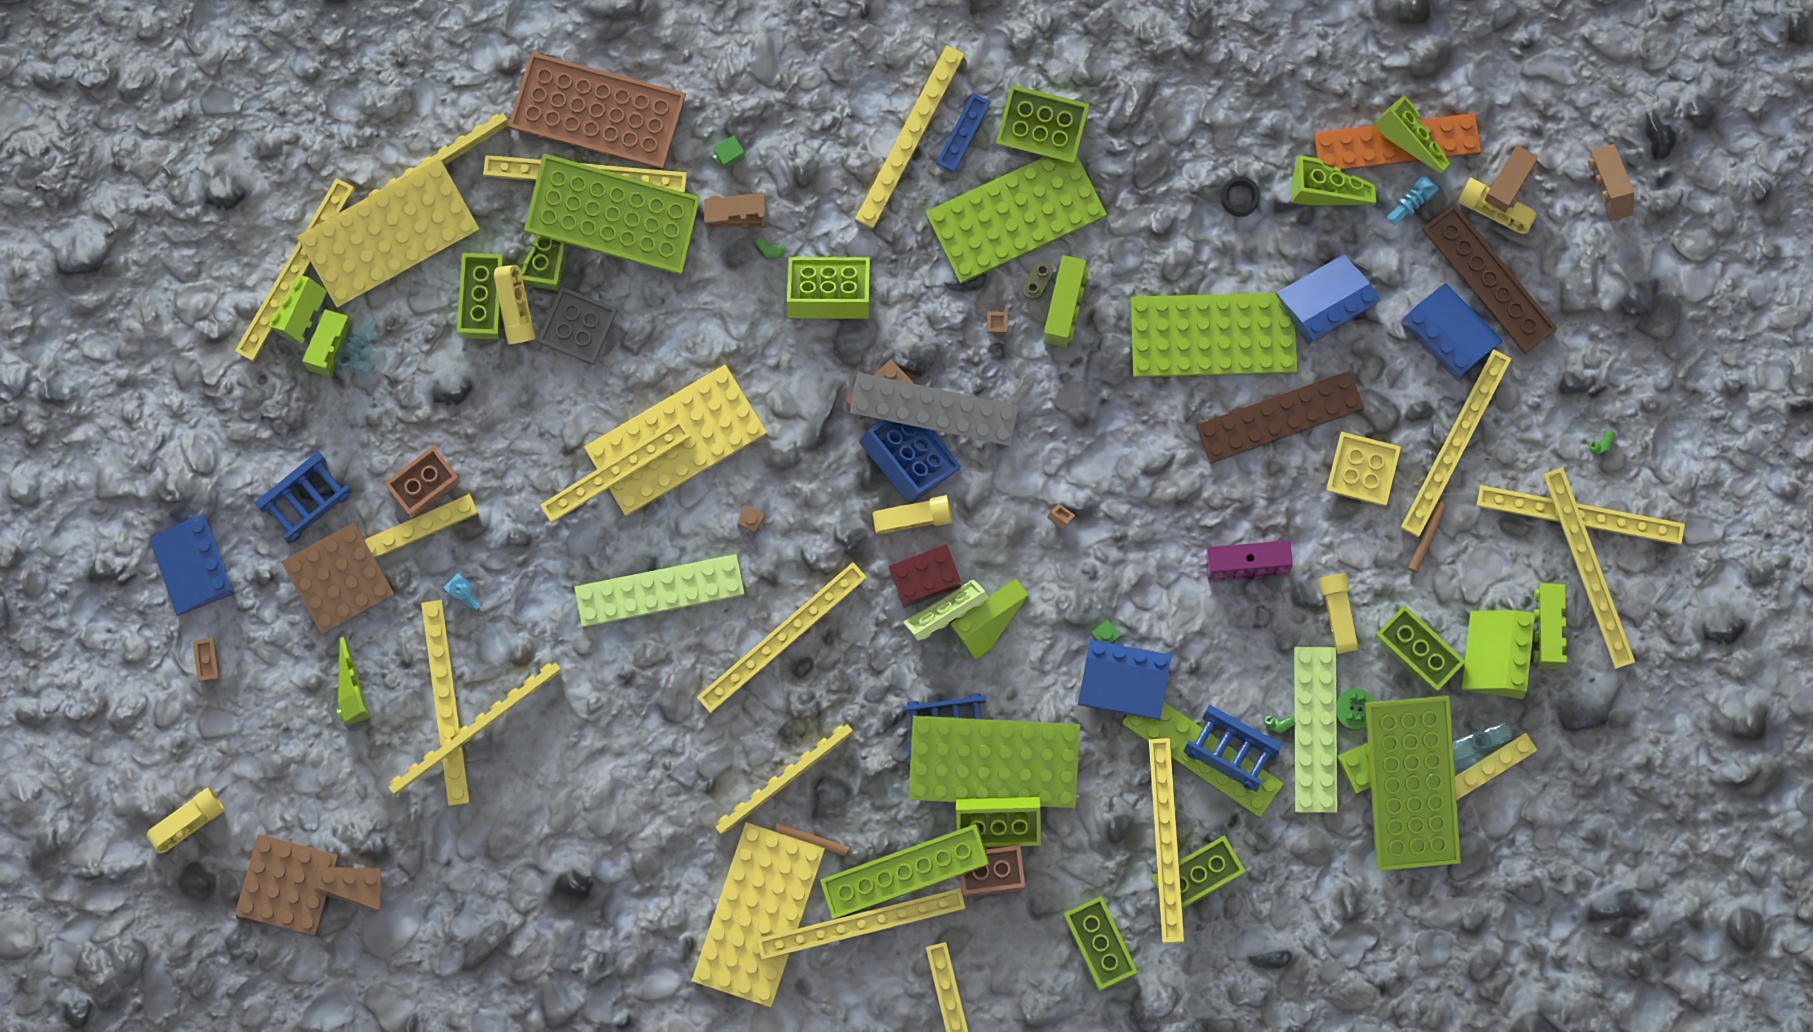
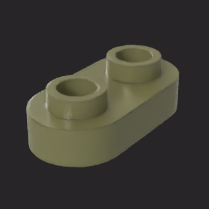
[1023,261,1053,300]

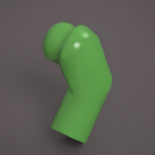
[756,237,786,258]
[1589,430,1616,455]
[1264,716,1296,734]

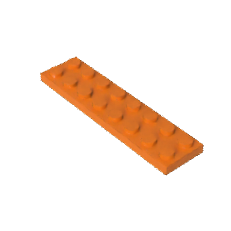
[1314,113,1481,171]

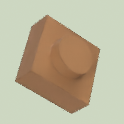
[987,311,1008,334]
[1047,504,1075,530]
[737,505,765,534]

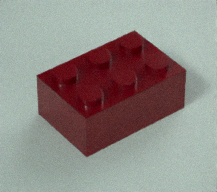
[889,544,962,608]

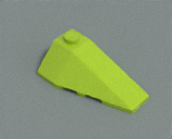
[1374,95,1450,174]
[1291,155,1376,205]
[950,579,1029,661]
[337,637,371,725]

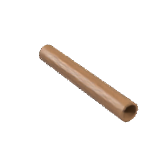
[1408,502,1447,573]
[775,823,849,857]

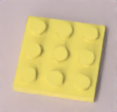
[1326,432,1401,507]

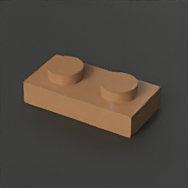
[193,638,219,683]

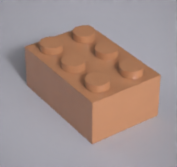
[384,446,461,519]
[960,845,1025,898]

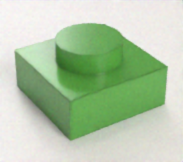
[1091,620,1121,644]

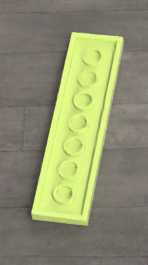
[575,554,745,628]
[1294,647,1337,813]

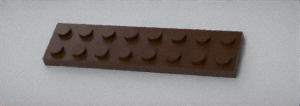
[1422,204,1558,354]
[1196,370,1364,464]

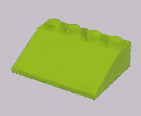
[996,85,1090,163]
[787,257,870,319]
[1461,610,1535,699]

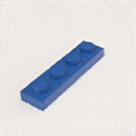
[936,93,991,173]

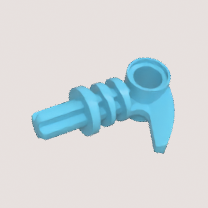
[1387,175,1440,225]
[443,573,481,611]

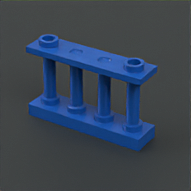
[254,451,352,543]
[903,693,986,758]
[1183,704,1283,792]

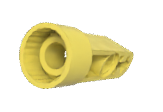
[1457,177,1536,234]
[494,265,536,344]
[872,495,953,534]
[1318,573,1358,654]
[147,787,225,853]

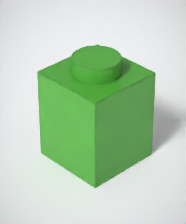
[712,136,745,170]

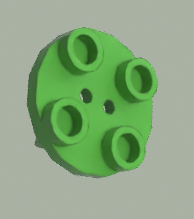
[1336,689,1375,730]

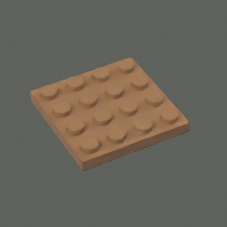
[281,522,394,634]
[234,834,339,936]

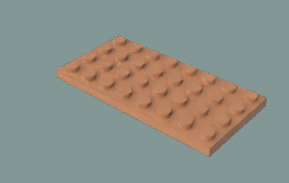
[508,52,686,170]

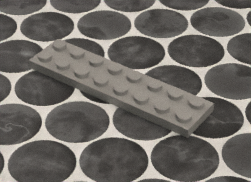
[849,372,1018,446]

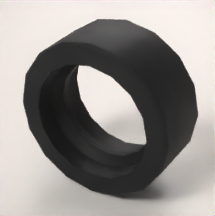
[1221,176,1260,217]

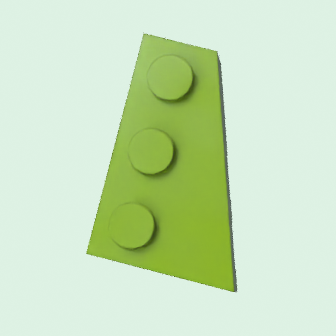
[268,275,327,344]
[302,309,351,378]

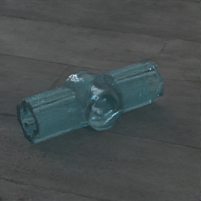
[1453,722,1513,761]

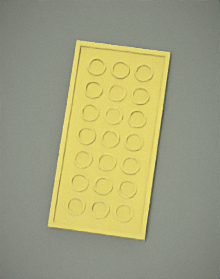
[297,158,479,308]
[584,365,767,517]
[691,822,825,1008]

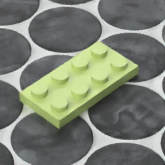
[903,579,989,641]

